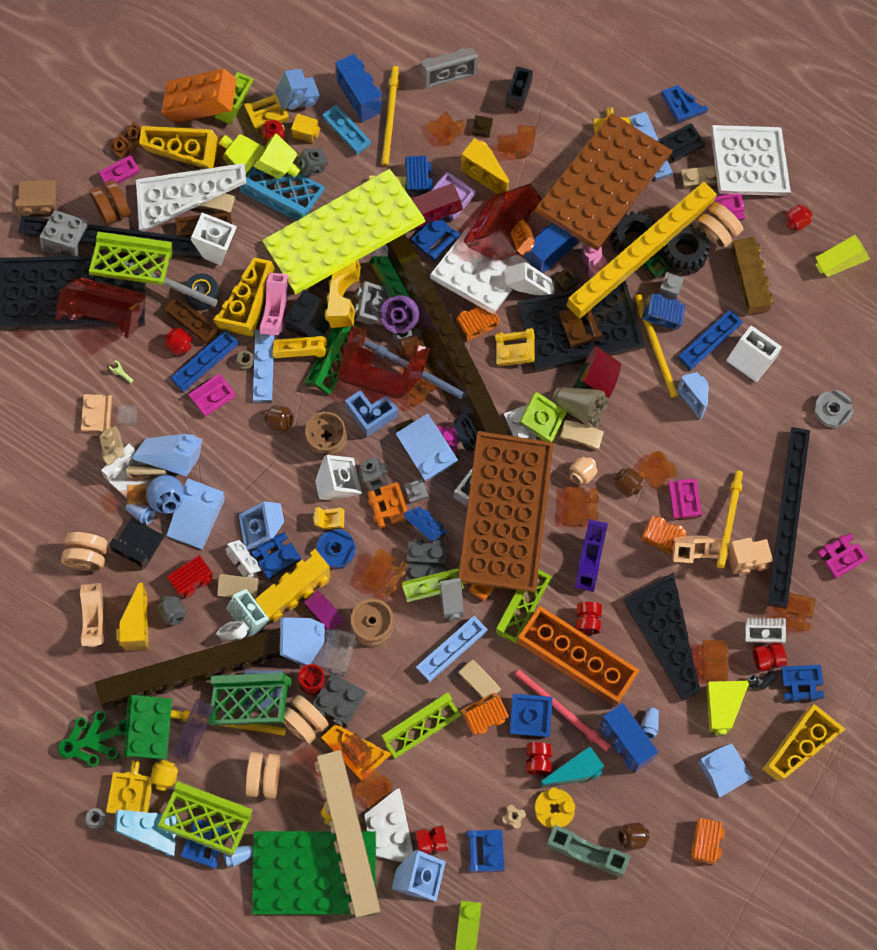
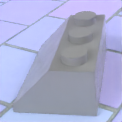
[419,48,478,89]

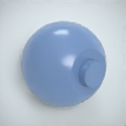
[146,475,184,514]

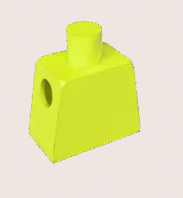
[254,133,300,179]
[219,134,264,175]

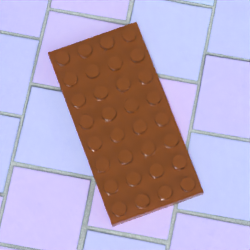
[535,113,673,251]
[458,431,554,593]

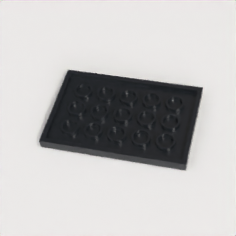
[517,279,645,372]

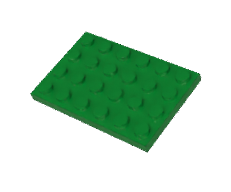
[252,831,376,914]

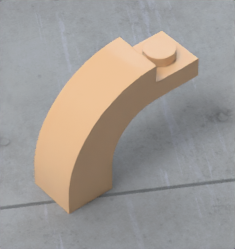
[672,536,728,563]
[80,583,105,647]

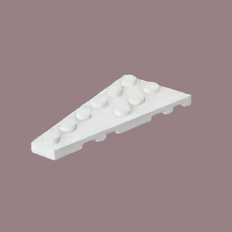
[136,163,246,231]

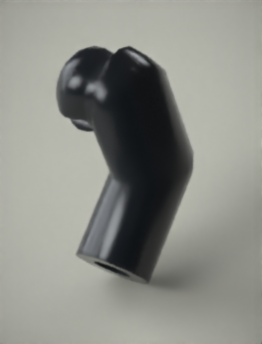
[747,671,777,690]

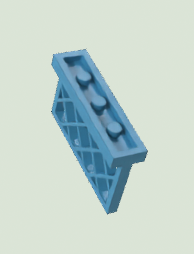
[239,166,325,221]

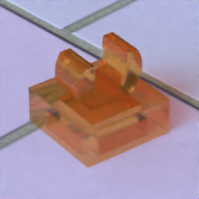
[126,485,148,505]

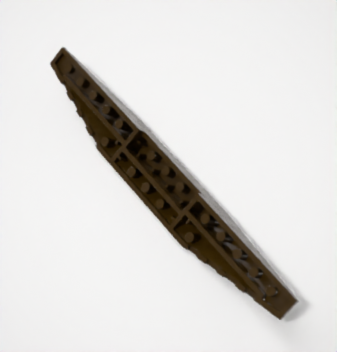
[384,234,508,436]

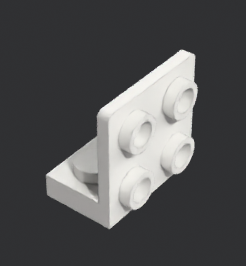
[101,444,153,501]

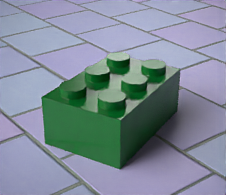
[122,695,172,760]

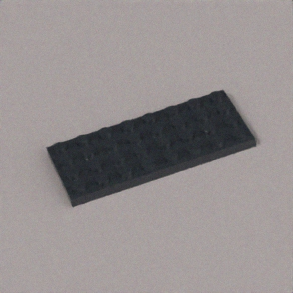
[0,255,146,329]

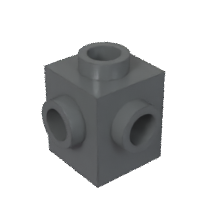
[296,148,329,176]
[359,457,388,491]

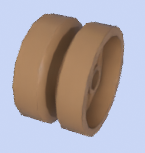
[351,599,394,647]

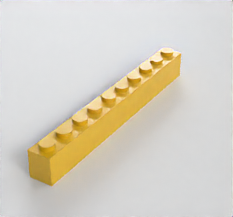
[567,182,717,319]

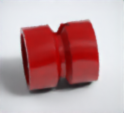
[576,601,602,635]
[752,643,787,672]
[298,664,325,696]
[525,742,552,775]
[415,825,448,855]

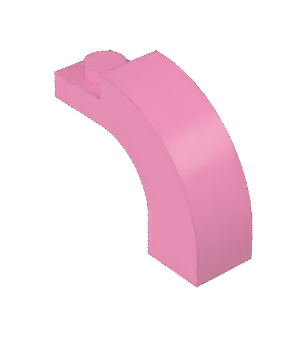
[260,273,288,336]

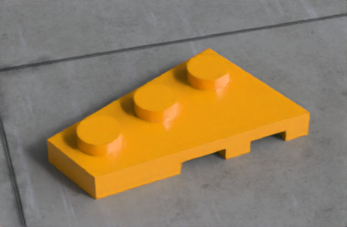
[321,724,391,782]

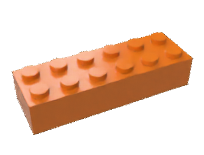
[517,606,640,707]

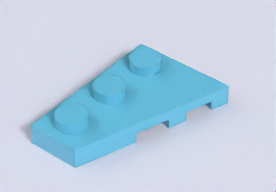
[114,810,176,857]

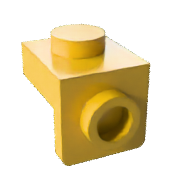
[313,507,344,531]

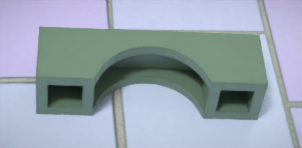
[546,825,631,878]

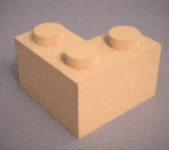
[728,538,773,576]

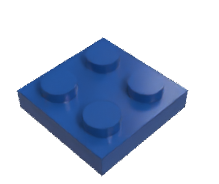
[510,694,553,737]

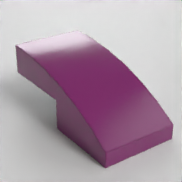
[303,590,345,633]

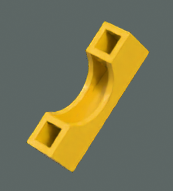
[325,260,361,328]

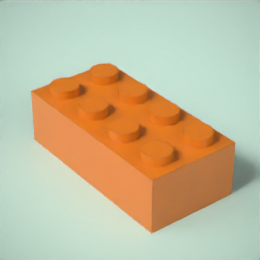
[161,68,237,123]

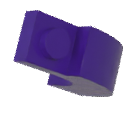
[575,519,608,592]

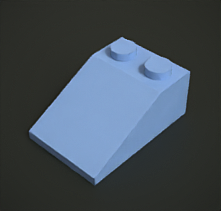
[396,413,458,482]
[132,434,203,476]
[167,479,225,550]

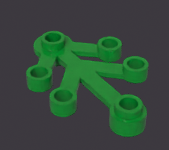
[58,711,126,768]

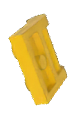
[244,93,289,132]
[495,328,535,367]

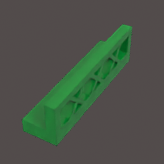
[304,324,363,395]

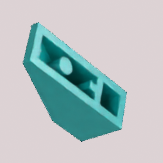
[540,747,604,788]

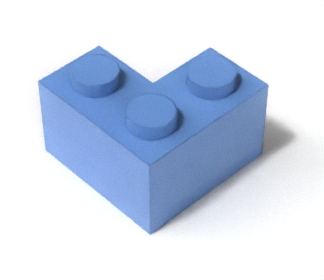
[275,69,320,110]
[345,390,398,437]

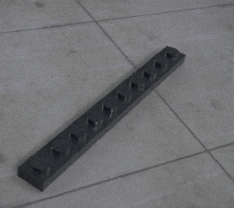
[18,215,202,259]
[767,427,810,609]

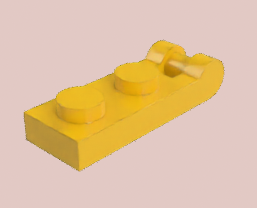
[273,336,327,358]

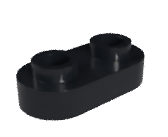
[453,414,477,452]

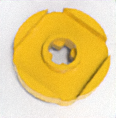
[535,788,575,829]

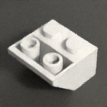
[726,325,782,383]

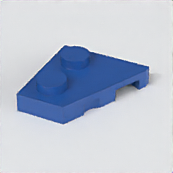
[660,85,708,123]

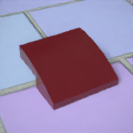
[580,346,621,398]

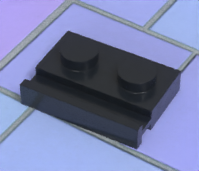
[660,123,705,163]

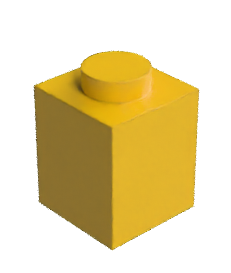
[291,114,320,144]

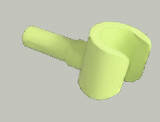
[109,361,134,384]

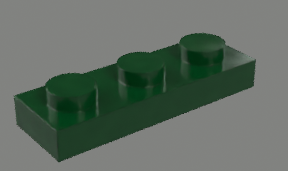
[369,256,410,298]

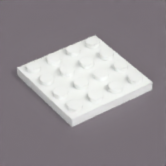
[710,125,790,196]
[430,227,530,315]

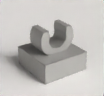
[404,479,428,504]

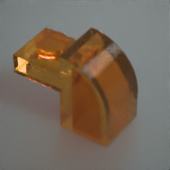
[498,125,536,159]

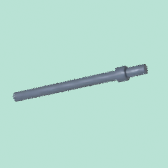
[364,340,464,399]

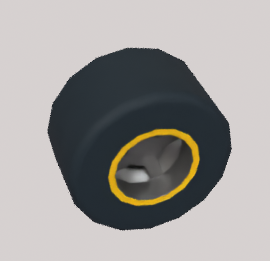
[185,273,219,310]

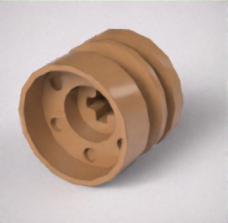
[305,412,348,458]

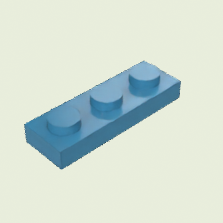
[322,105,371,155]

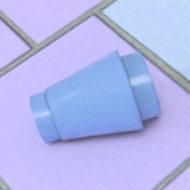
[125,500,155,524]
[640,708,659,739]
[223,845,254,867]

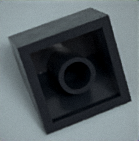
[284,290,330,338]

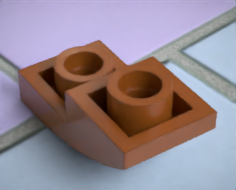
[108,121,141,159]

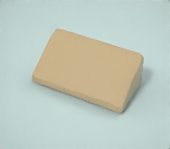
[126,465,167,479]
[217,574,259,599]

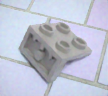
[40,210,88,256]

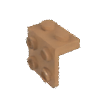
[16,180,57,216]

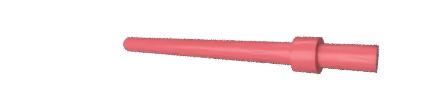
[514,670,611,752]

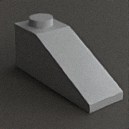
[439,578,464,621]

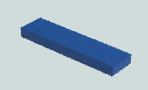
[677,310,743,371]
[170,330,239,393]

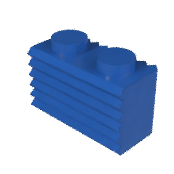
[405,155,432,196]
[642,294,686,330]

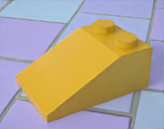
[461,138,509,200]
[116,583,148,652]

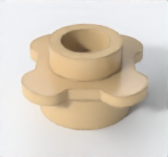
[502,805,526,829]

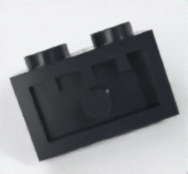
[109,519,164,569]

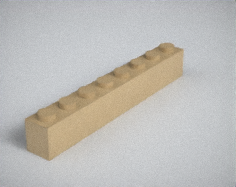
[315,750,381,918]

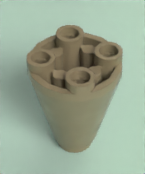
[553,387,609,427]

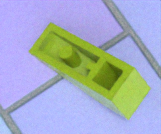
[215,72,254,125]
[455,901,481,950]

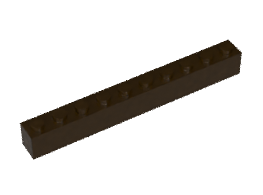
[94,628,286,709]

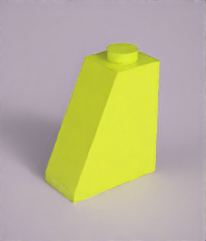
[816,235,870,277]
[706,681,749,736]

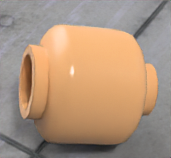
[569,457,597,485]

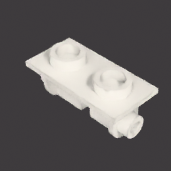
[225,540,262,578]

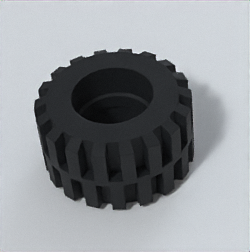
[611,211,655,255]
[661,224,710,275]

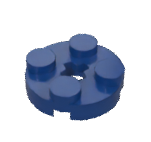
[317,529,356,569]

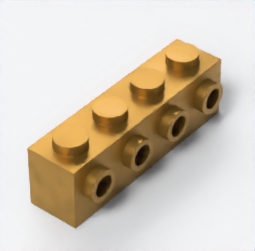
[731,237,773,315]

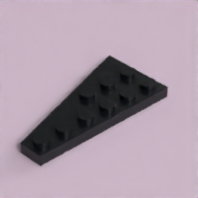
[623,572,701,701]

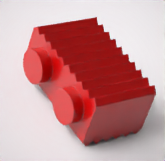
[167,554,213,599]

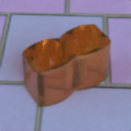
[698,640,728,682]
[341,733,372,769]

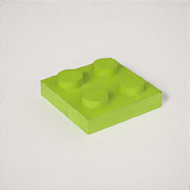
[518,392,566,442]

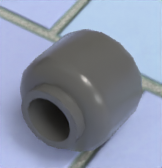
[157,596,186,626]

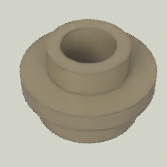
[236,351,254,369]

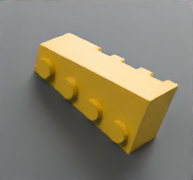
[139,126,218,169]
[213,257,275,337]
[255,549,331,624]
[762,704,845,782]

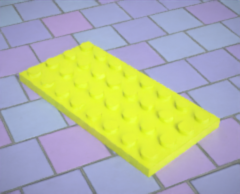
[262,169,425,294]

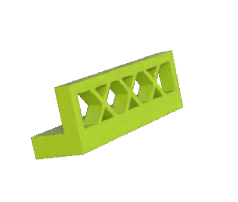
[496,570,552,644]
[382,692,461,759]

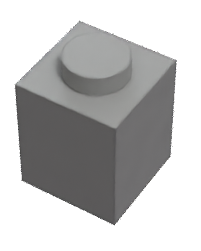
[659,272,684,300]

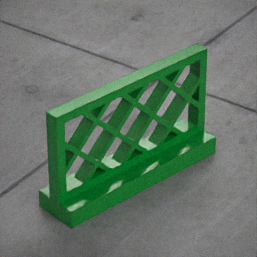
[209,673,291,726]

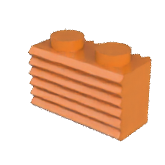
[456,305,500,342]
[641,516,687,555]
[460,693,509,735]
[690,818,725,865]

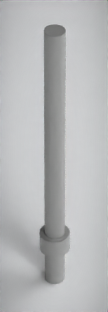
[116,257,218,307]

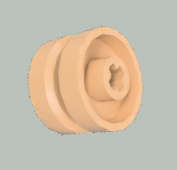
[696,202,744,249]
[61,532,109,572]
[284,694,328,745]
[246,752,280,799]

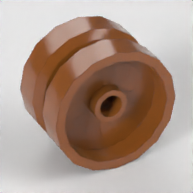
[89,179,131,227]

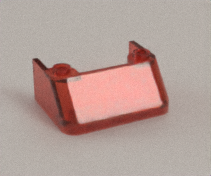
[464,183,542,261]
[55,278,146,338]
[338,325,430,399]

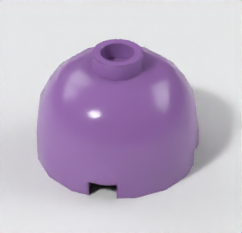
[381,295,419,333]

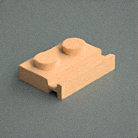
[81,394,112,433]

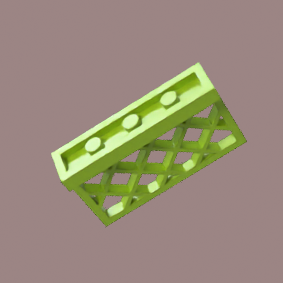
[89,232,172,285]
[158,781,253,856]

